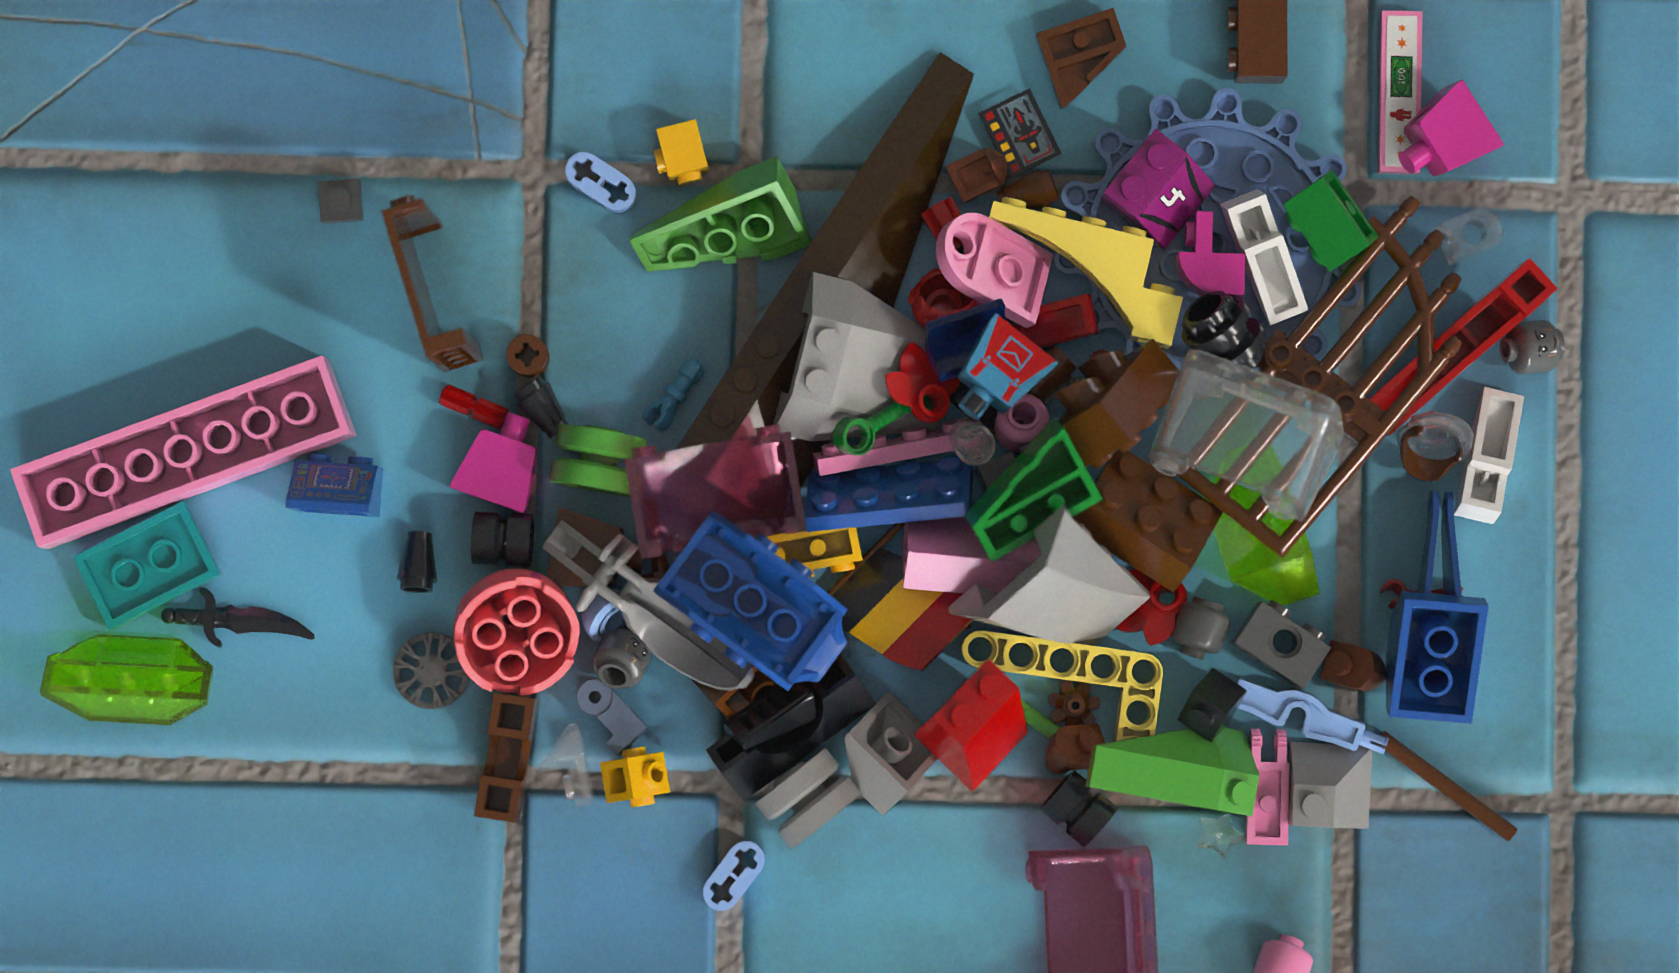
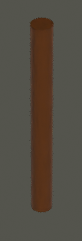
[1375,730,1518,841]

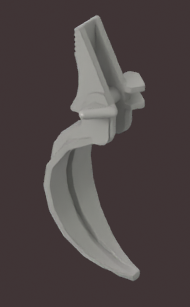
[542,520,754,690]

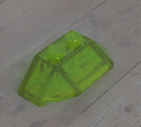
[1206,445,1320,606]
[40,634,214,725]

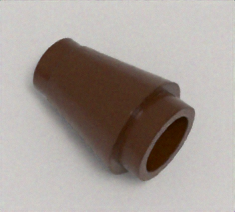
[996,169,1059,210]

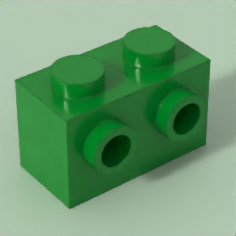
[1283,170,1379,272]

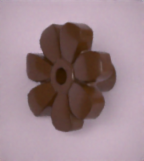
[1047,680,1100,726]

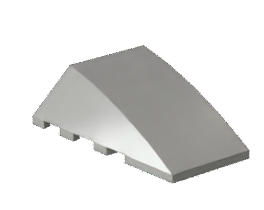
[948,505,1150,646]

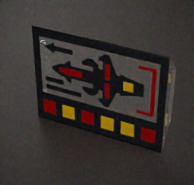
[978,88,1062,178]

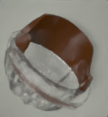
[1397,409,1474,481]

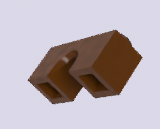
[474,693,539,823]

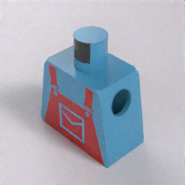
[958,313,1058,420]

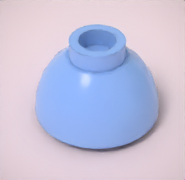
[581,589,627,642]

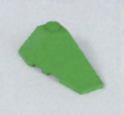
[629,156,812,272]
[1085,727,1259,816]

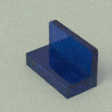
[924,298,1005,382]

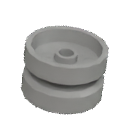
[755,747,861,849]

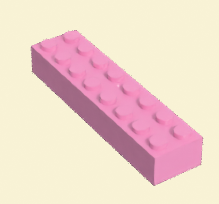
[10,355,357,549]

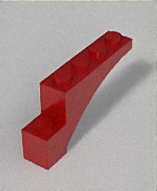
[1369,258,1558,436]

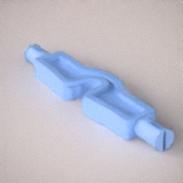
[1235,677,1389,754]

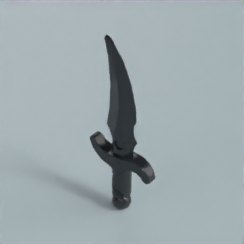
[161,587,315,648]

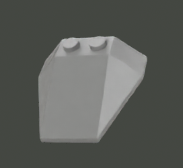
[772,272,958,442]

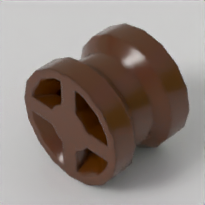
[506,334,550,378]

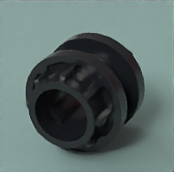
[1182,291,1266,379]

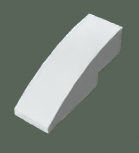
[1220,189,1308,325]
[1454,386,1524,524]

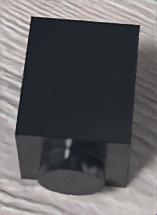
[1177,668,1247,743]

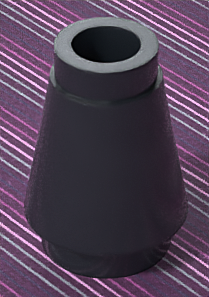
[513,375,569,439]
[396,531,438,593]

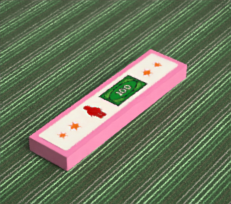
[1377,10,1423,175]

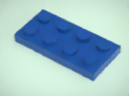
[804,456,973,532]

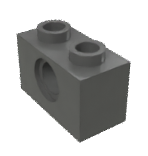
[1231,600,1331,689]

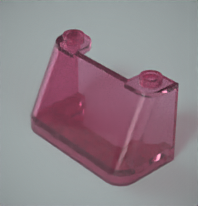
[624,424,807,559]
[1025,845,1159,973]

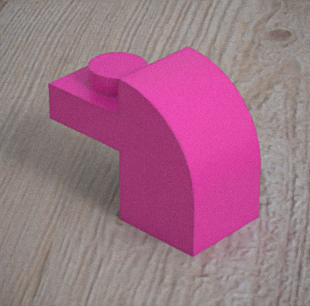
[1175,211,1245,297]

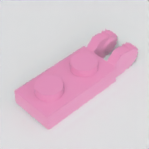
[1245,729,1290,845]

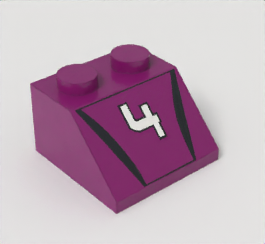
[1100,128,1215,250]

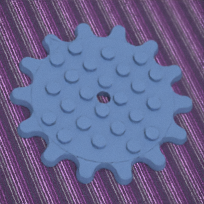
[1053,88,1361,400]

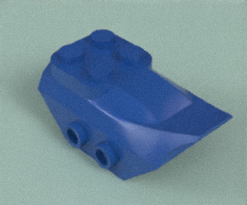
[653,510,847,691]

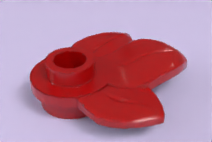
[885,342,960,423]
[1115,569,1187,646]

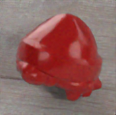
[908,268,982,338]

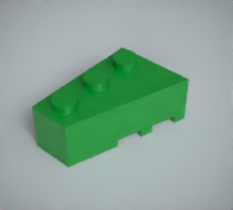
[964,418,1103,562]

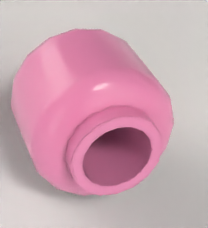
[994,394,1050,453]
[1253,935,1313,973]

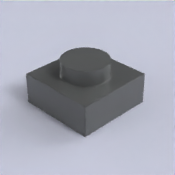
[318,178,364,224]

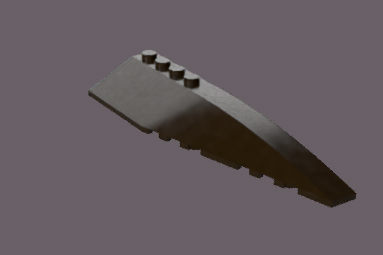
[671,52,974,525]

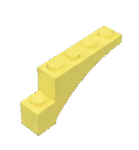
[989,197,1183,349]

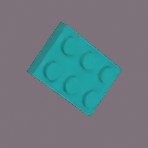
[72,501,222,630]

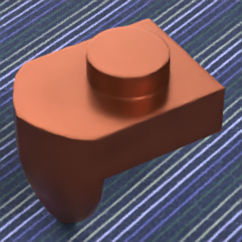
[946,147,1007,204]
[1320,640,1386,691]
[1045,723,1106,775]

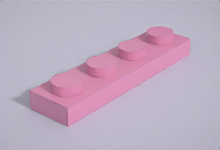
[812,419,981,476]

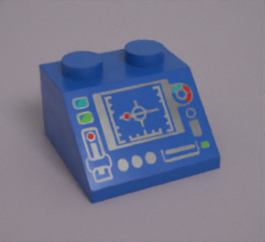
[285,454,383,517]

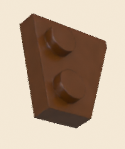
[1036,8,1126,110]

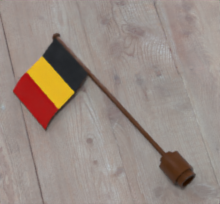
[827,346,1077,672]

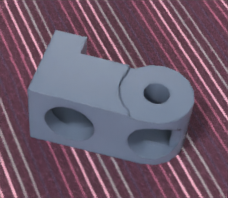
[577,679,649,756]

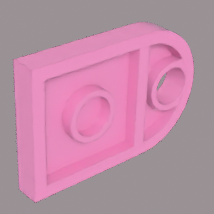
[936,213,1054,328]

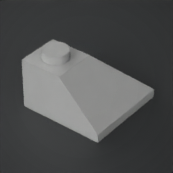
[844,691,937,815]
[1288,742,1372,829]

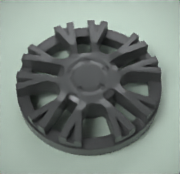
[393,632,470,709]

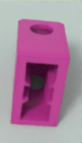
[1399,79,1504,176]
[450,412,539,514]

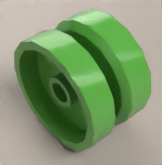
[548,424,648,498]

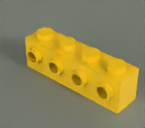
[753,527,862,577]

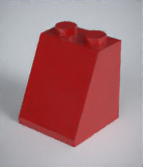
[913,658,1028,792]

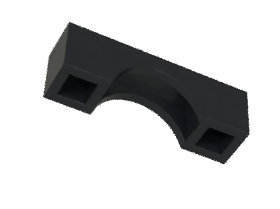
[706,654,877,802]

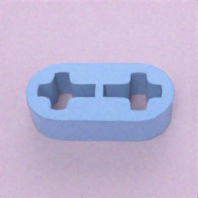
[565,152,637,213]
[703,840,765,911]

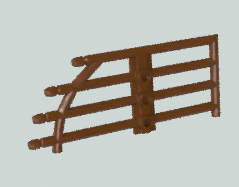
[1163,196,1462,559]

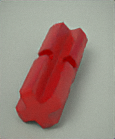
[439,385,509,429]

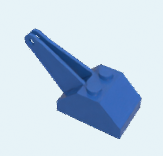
[1386,490,1489,724]

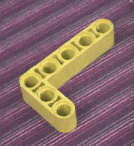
[960,631,1163,741]

